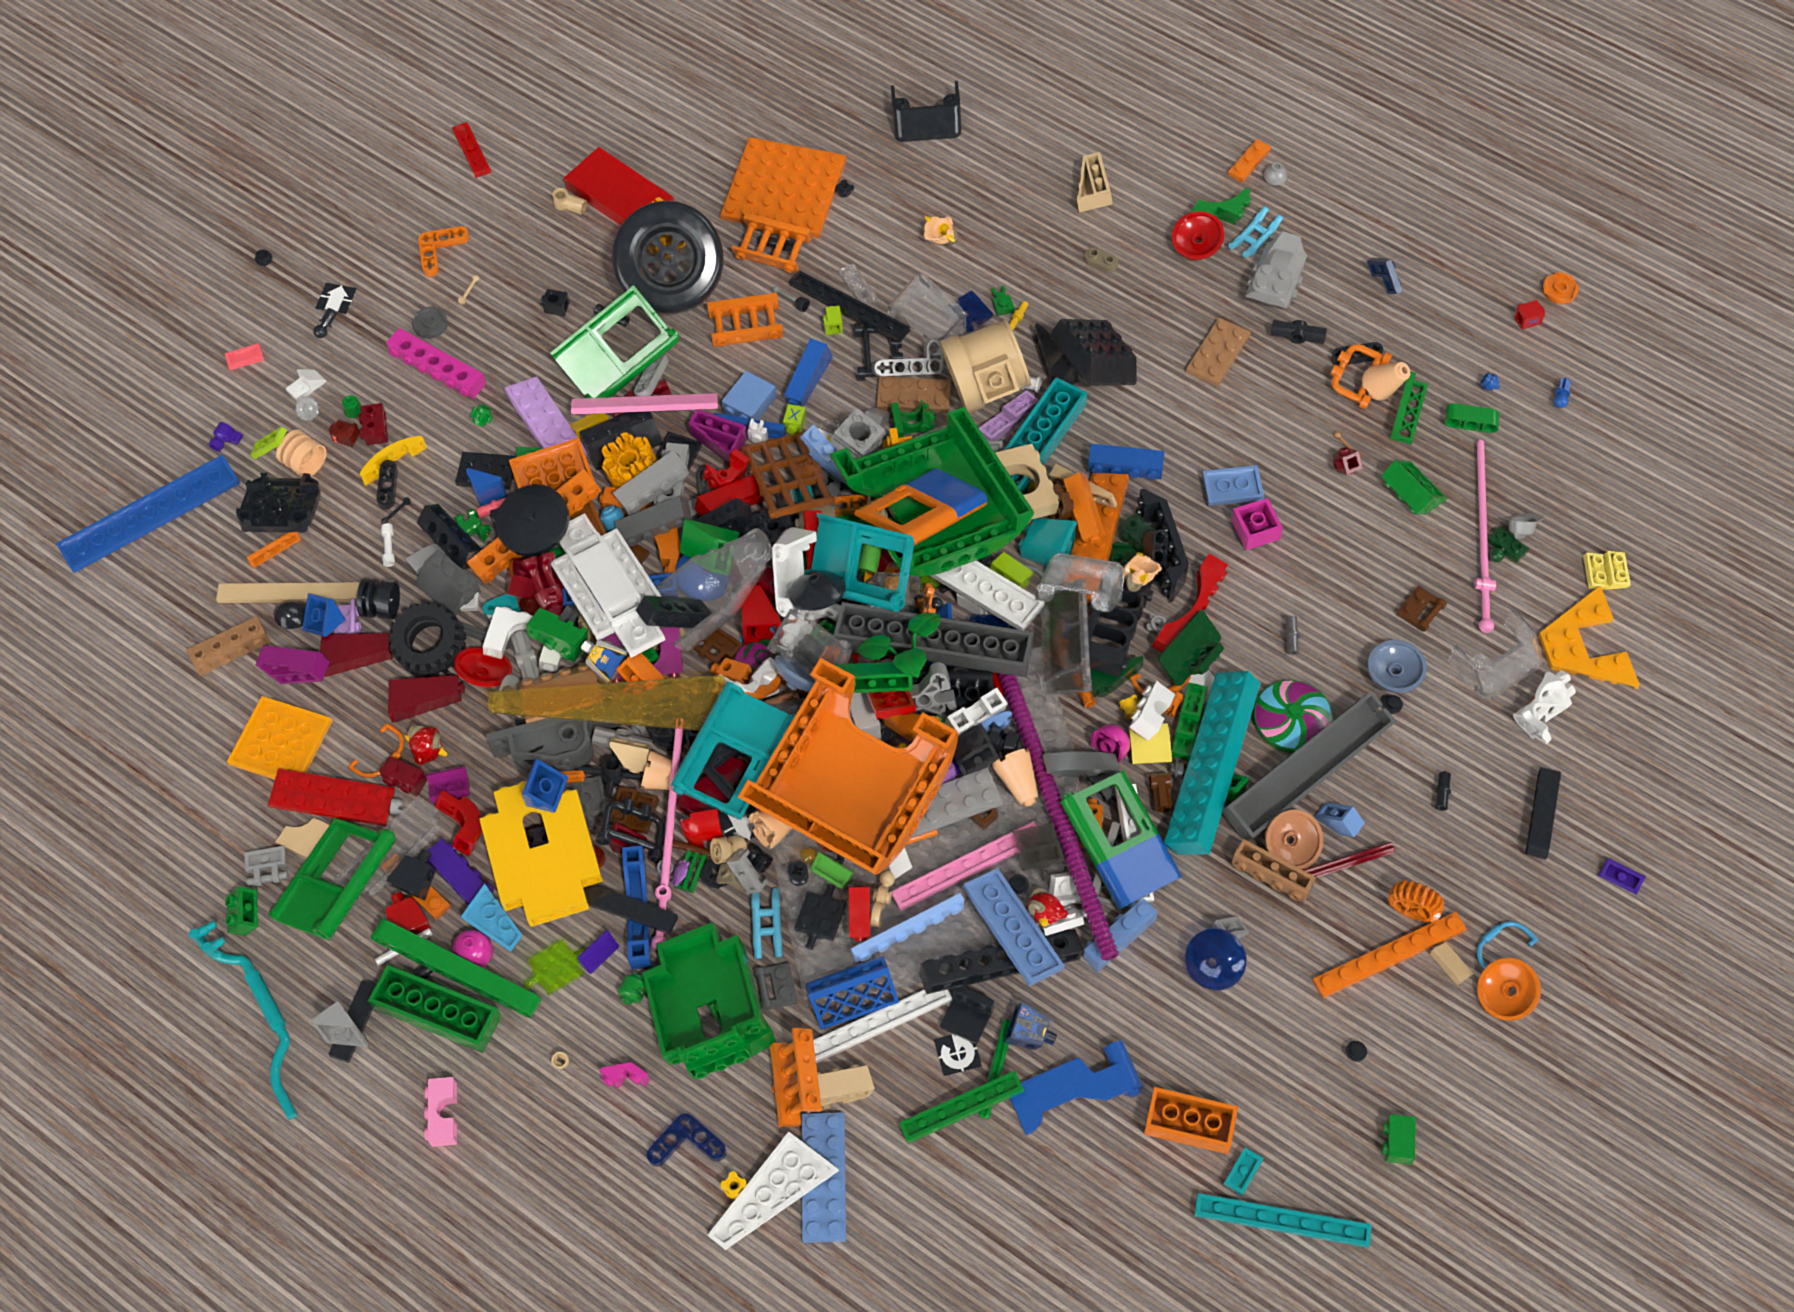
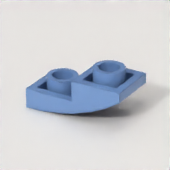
[979,711,1012,733]

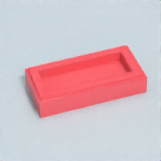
[224,343,264,370]

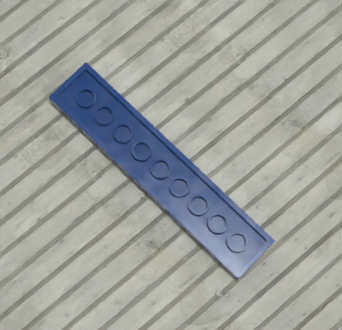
[56,455,240,573]

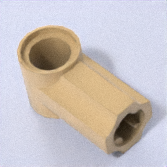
[552,188,587,215]

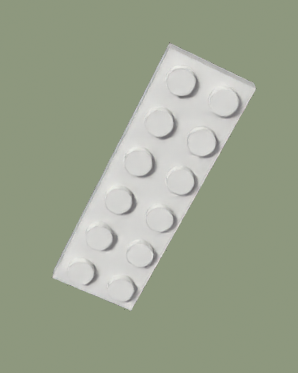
[931,561,1045,631]

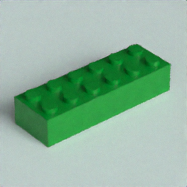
[368,965,502,1053]

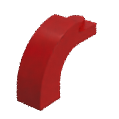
[434,791,482,857]

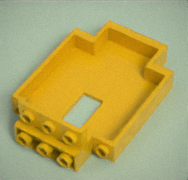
[479,781,603,927]

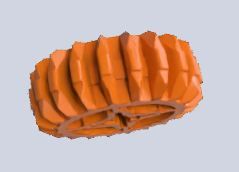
[1388,880,1445,923]

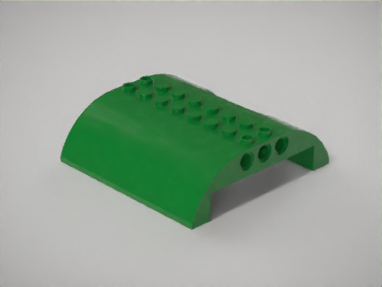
[830,407,1034,577]

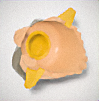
[923,216,958,245]
[1122,552,1162,592]

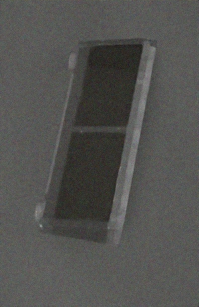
[1038,580,1092,694]

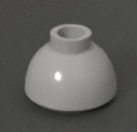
[1263,162,1287,185]

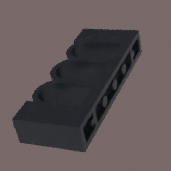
[1075,570,1154,678]

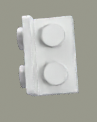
[1049,872,1082,906]

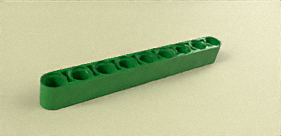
[370,919,542,1018]

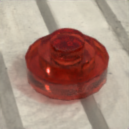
[519,597,541,616]

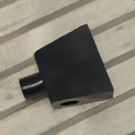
[386,849,435,901]

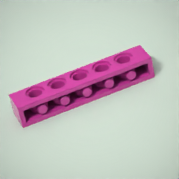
[386,328,486,399]

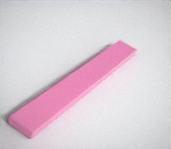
[571,393,718,414]
[891,821,1044,911]

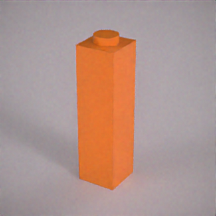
[1063,472,1106,544]

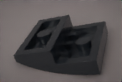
[954,724,1001,776]

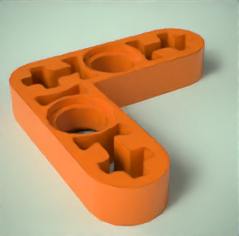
[418,226,470,277]

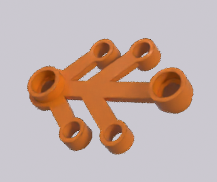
[914,583,936,614]

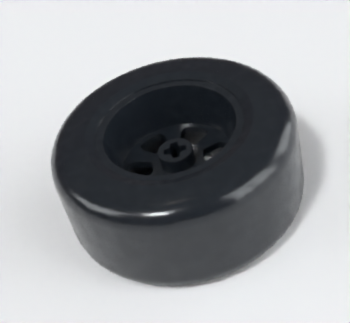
[612,201,724,315]

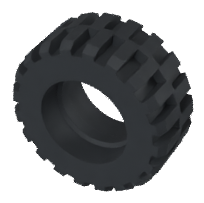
[389,601,467,678]

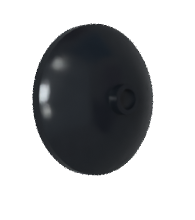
[788,571,846,611]

